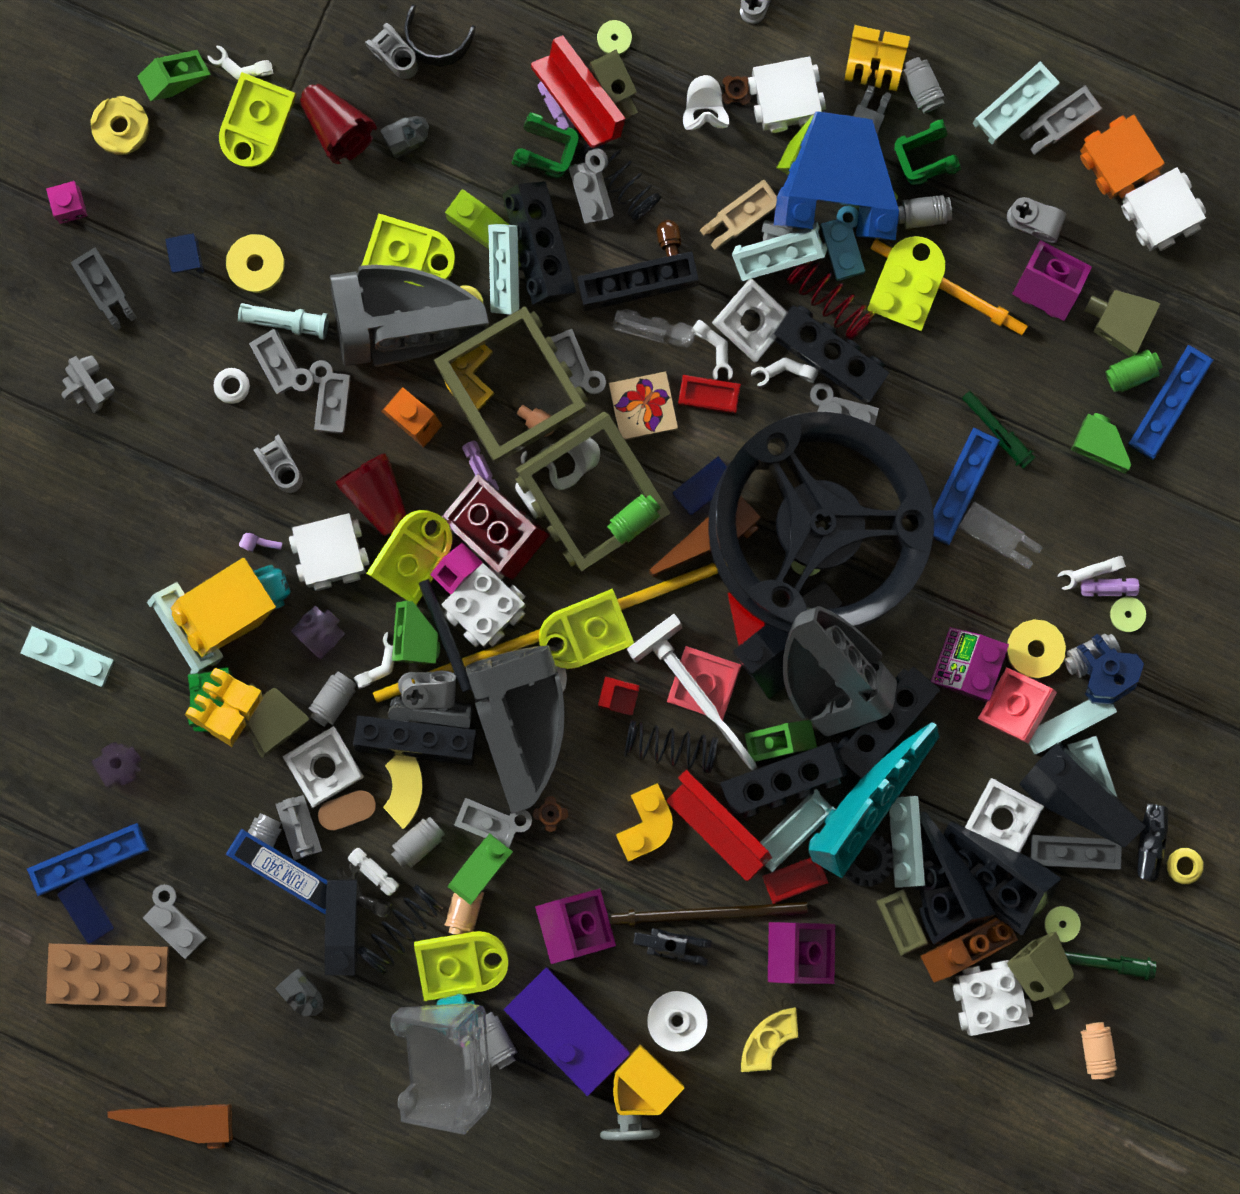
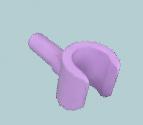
[239,533,282,552]

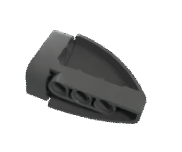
[329,265,489,367]
[783,606,897,737]
[465,645,564,814]

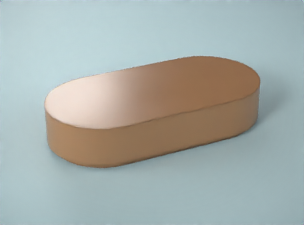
[318,790,376,831]

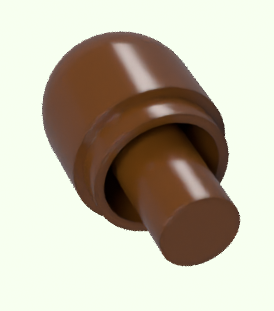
[656,220,682,257]

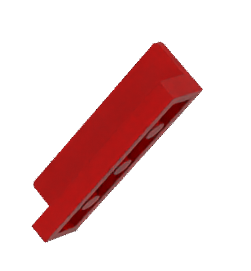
[531,35,626,148]
[667,770,773,881]

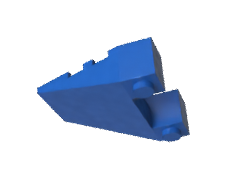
[774,111,899,240]

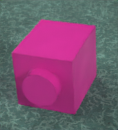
[46,181,88,224]
[430,542,483,595]

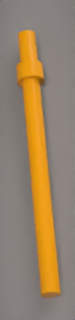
[870,239,1028,335]

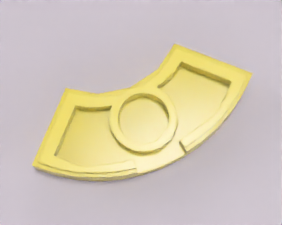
[383,755,423,829]
[741,1007,799,1072]

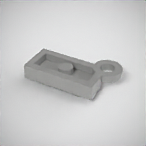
[569,148,614,223]
[249,329,314,395]
[551,329,606,395]
[309,360,351,434]
[810,383,879,425]
[454,798,532,848]
[143,884,207,959]

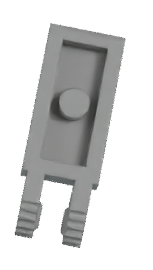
[1020,85,1102,155]

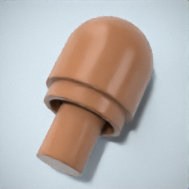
[517,405,554,437]

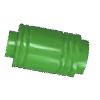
[1105,349,1162,393]
[607,494,661,544]

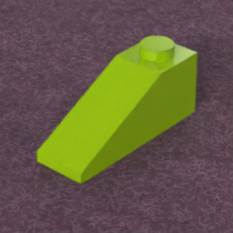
[445,189,521,269]

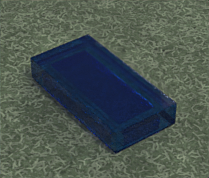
[672,456,727,516]
[57,878,115,944]

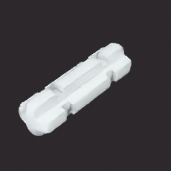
[348,848,399,896]

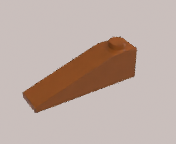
[649,496,761,577]
[107,1104,233,1149]

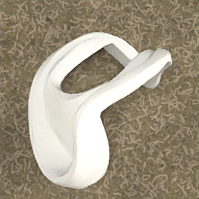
[683,75,729,130]
[539,438,600,490]

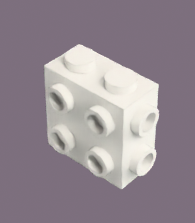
[748,56,826,133]
[1121,168,1206,251]
[289,513,369,591]
[441,563,526,648]
[952,960,1033,1036]

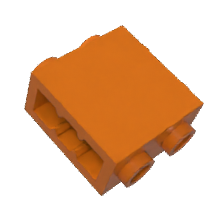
[1080,114,1165,199]

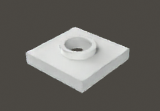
[712,279,787,362]
[283,726,364,808]
[965,778,1044,853]

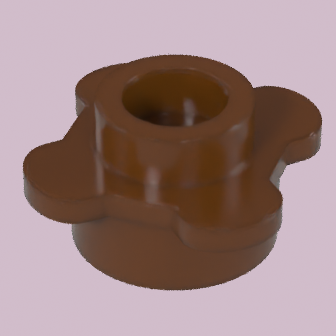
[722,75,751,105]
[533,796,568,832]

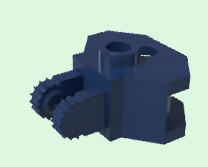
[1076,634,1144,705]

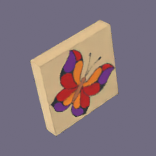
[609,371,678,440]

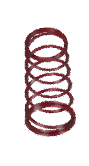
[787,260,875,340]

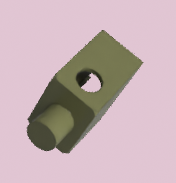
[587,49,638,119]
[1084,290,1160,357]
[245,683,310,759]
[1007,932,1074,1010]

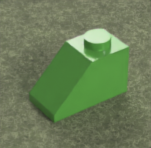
[137,50,211,101]
[1071,413,1131,474]
[392,601,440,665]
[745,720,817,762]
[447,833,513,905]

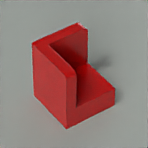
[598,677,640,715]

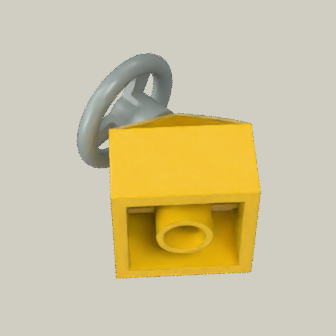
[600,1045,684,1141]

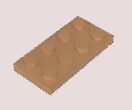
[46,943,169,1007]

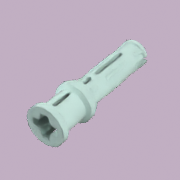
[238,303,329,339]

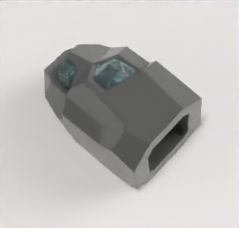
[380,116,429,159]
[275,968,323,1016]

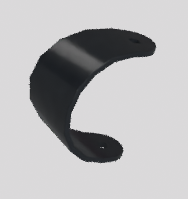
[404,4,476,67]

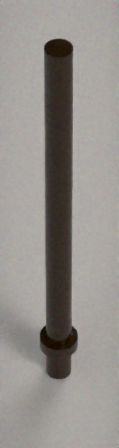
[611,902,808,927]

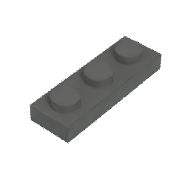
[1030,835,1122,870]

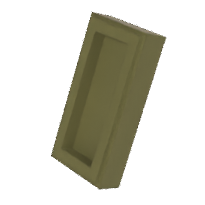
[876,889,928,956]

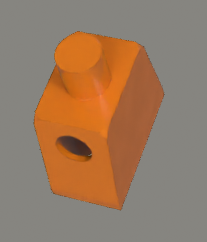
[381,387,443,447]

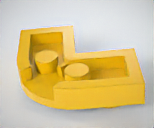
[444,344,494,411]
[616,783,673,862]

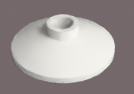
[648,991,707,1052]

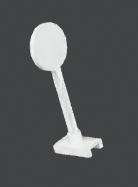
[627,614,757,771]

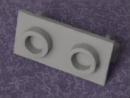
[275,795,322,860]

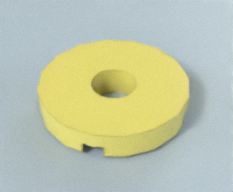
[91,96,149,155]
[226,234,285,293]
[1006,619,1066,679]

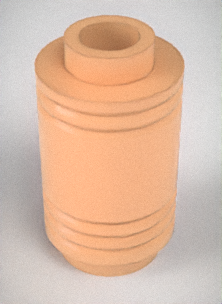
[444,892,484,935]
[1081,1022,1117,1079]

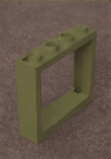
[434,306,588,465]
[515,412,670,571]

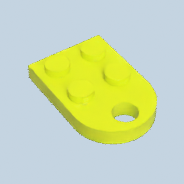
[219,72,297,167]
[362,214,455,287]
[867,236,945,332]
[366,510,452,605]
[539,589,634,669]
[414,931,508,1001]

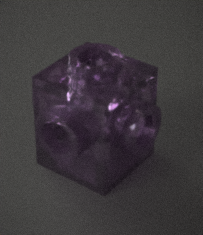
[291,606,345,659]
[91,742,142,788]

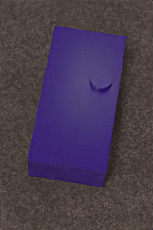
[503,967,630,1096]

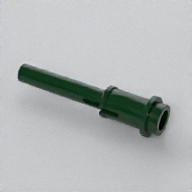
[962,391,1036,469]
[1064,951,1156,981]

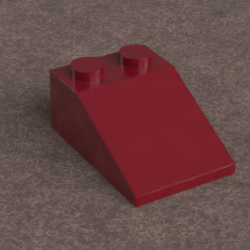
[442,474,550,580]

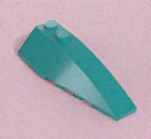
[808,722,940,878]

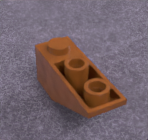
[921,917,1018,983]

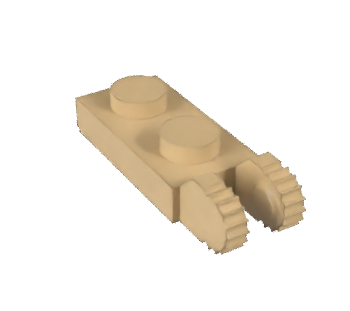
[700,180,777,250]

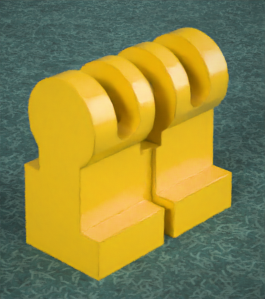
[844,25,910,91]
[185,668,263,747]

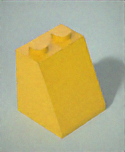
[170,558,276,658]

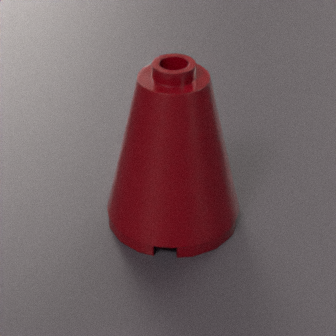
[300,84,377,164]
[335,453,407,536]

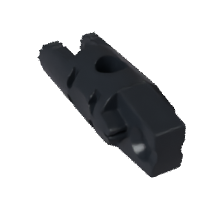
[1137,804,1168,882]
[633,928,712,967]

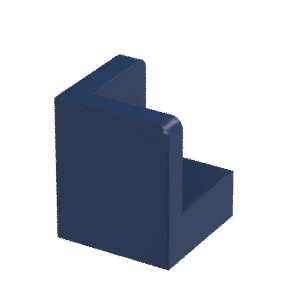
[165,233,204,274]

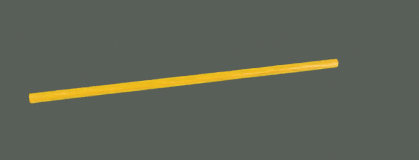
[373,563,718,703]

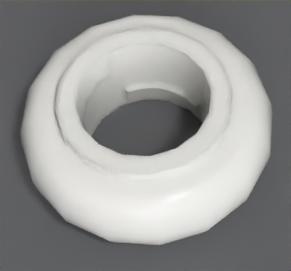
[213,368,250,404]

